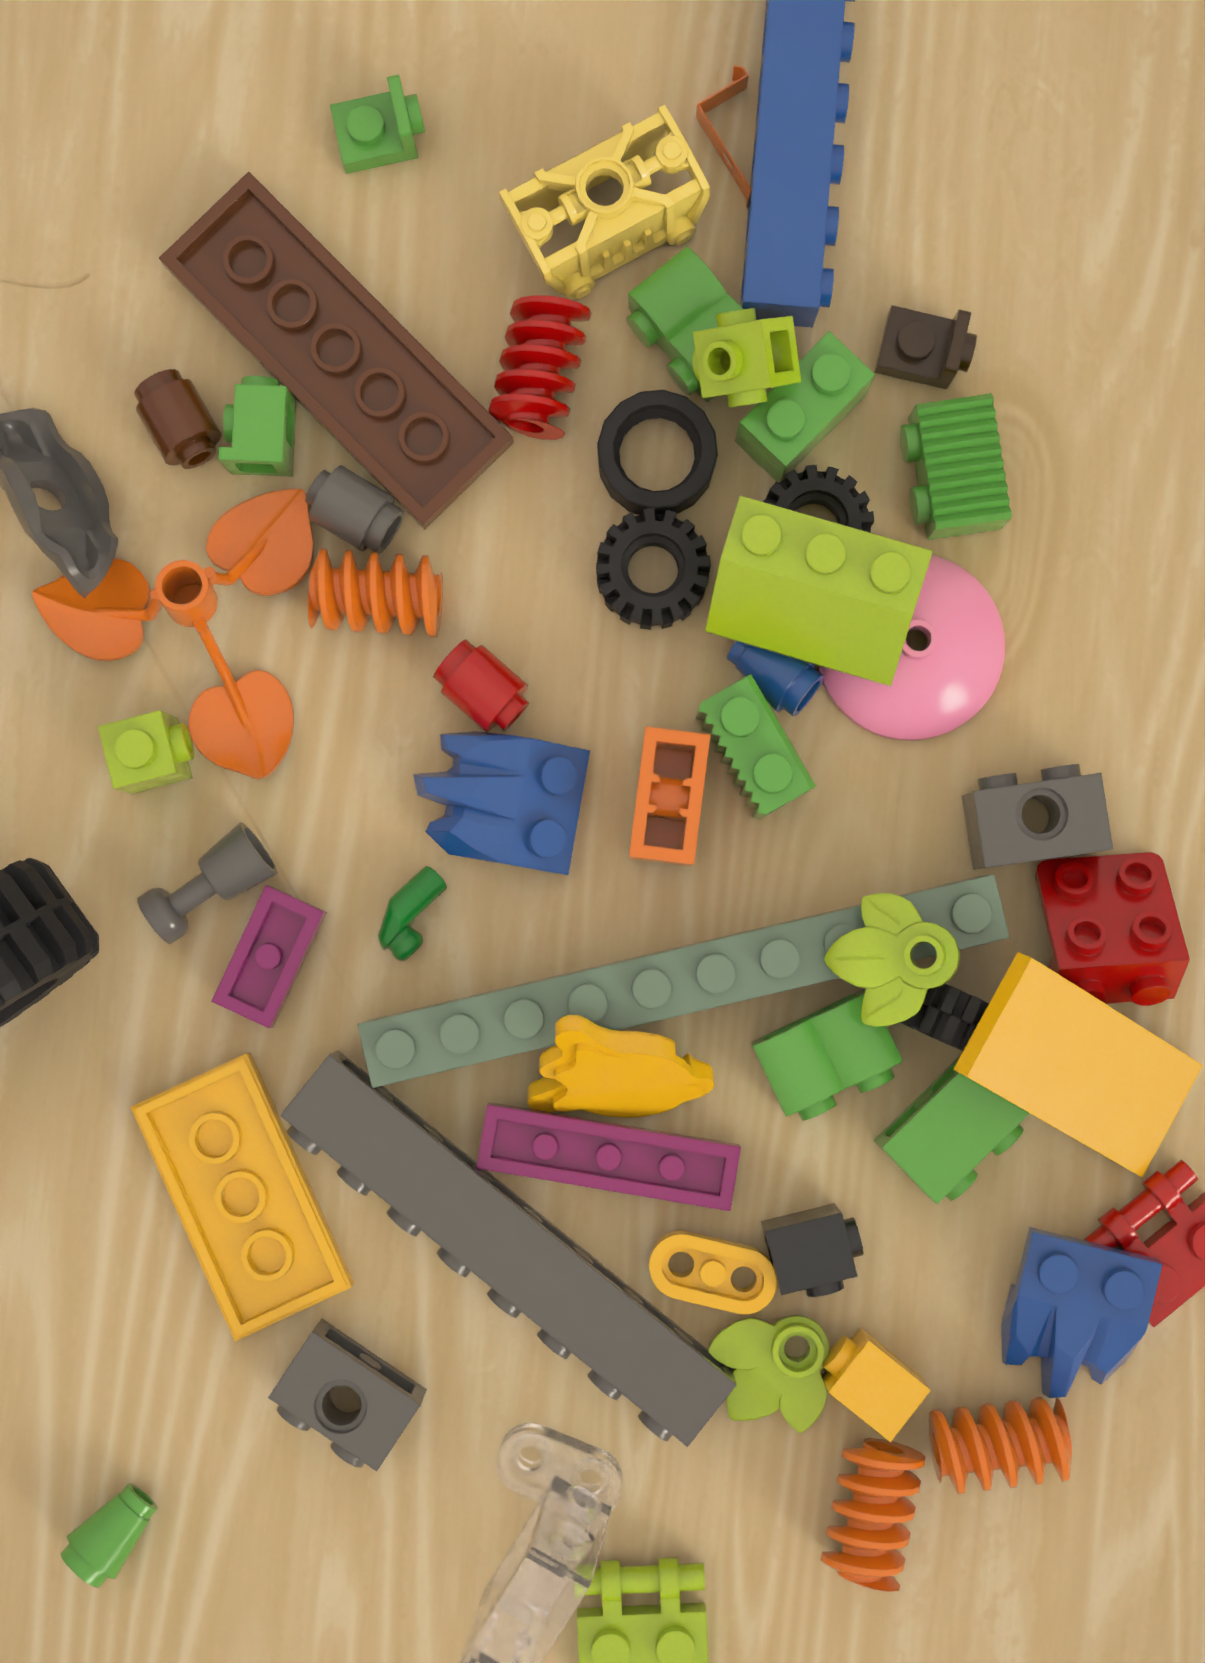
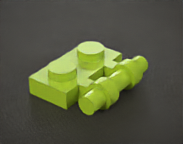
[575,1557,709,1663]

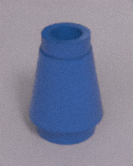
[727,641,824,717]

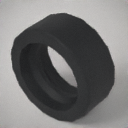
[597,390,718,515]

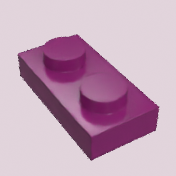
[211,885,327,1028]

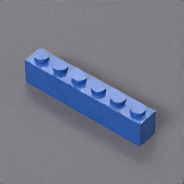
[740,0,855,328]

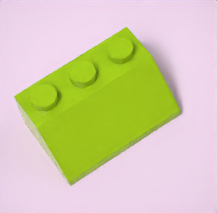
[705,496,933,687]

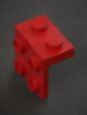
[1035,852,1190,1006]

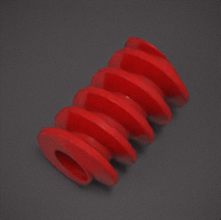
[488,295,592,440]

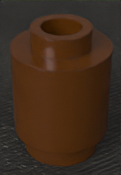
[134,369,222,469]

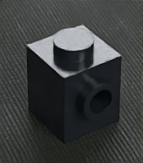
[761,1203,864,1297]

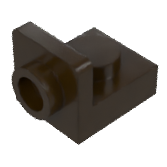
[874,305,977,389]

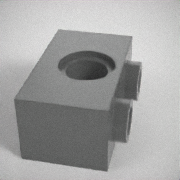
[962,764,1113,870]
[268,1318,427,1472]

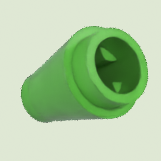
[61,1483,158,1588]

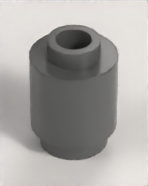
[305,465,404,554]

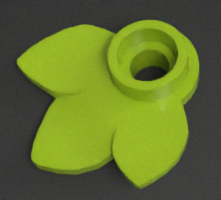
[824,893,960,1027]
[708,1315,829,1433]

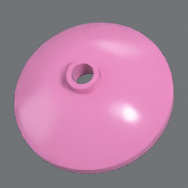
[817,555,1005,741]

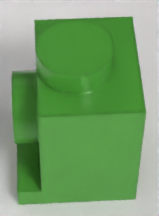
[218,376,297,477]

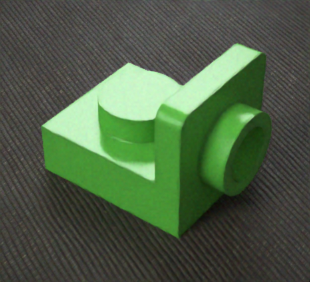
[330,74,425,174]

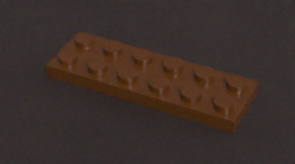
[159,171,514,530]

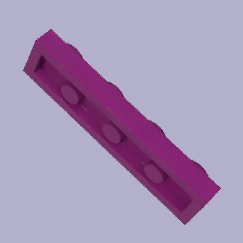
[476,1102,741,1211]

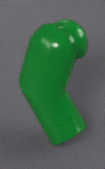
[378,866,447,961]

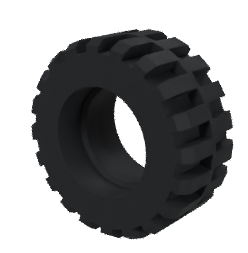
[0,858,99,1027]

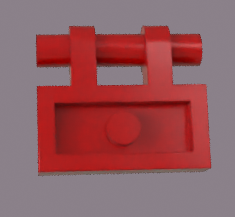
[1083,1160,1205,1327]

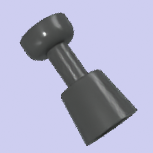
[137,822,278,944]

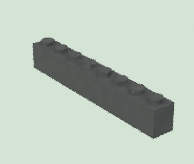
[280,1050,737,1447]

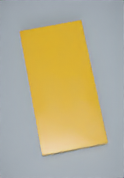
[953,952,1203,1177]
[130,1052,354,1341]

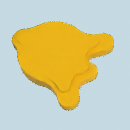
[527,1015,715,1118]

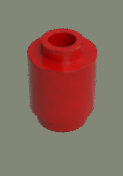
[433,639,529,732]

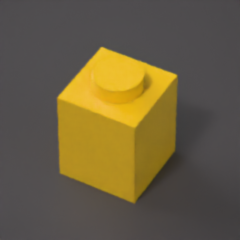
[822,1327,931,1442]

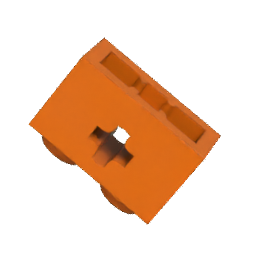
[628,726,710,867]

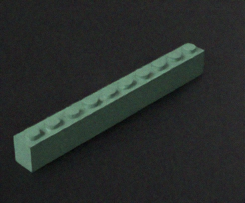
[357,874,1010,1088]

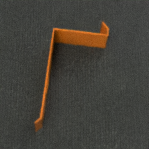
[696,65,751,208]

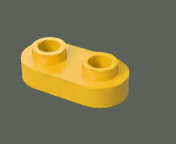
[649,1230,777,1314]

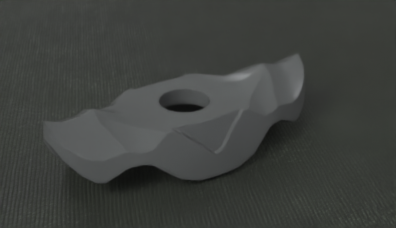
[0,408,118,598]

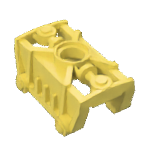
[499,105,710,300]

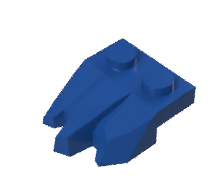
[413,731,590,875]
[1001,1227,1163,1398]

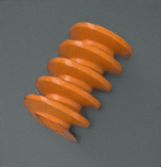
[308,548,443,637]
[928,1397,1072,1494]
[820,1438,926,1592]

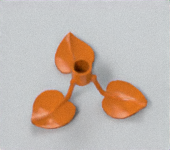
[32,489,314,780]

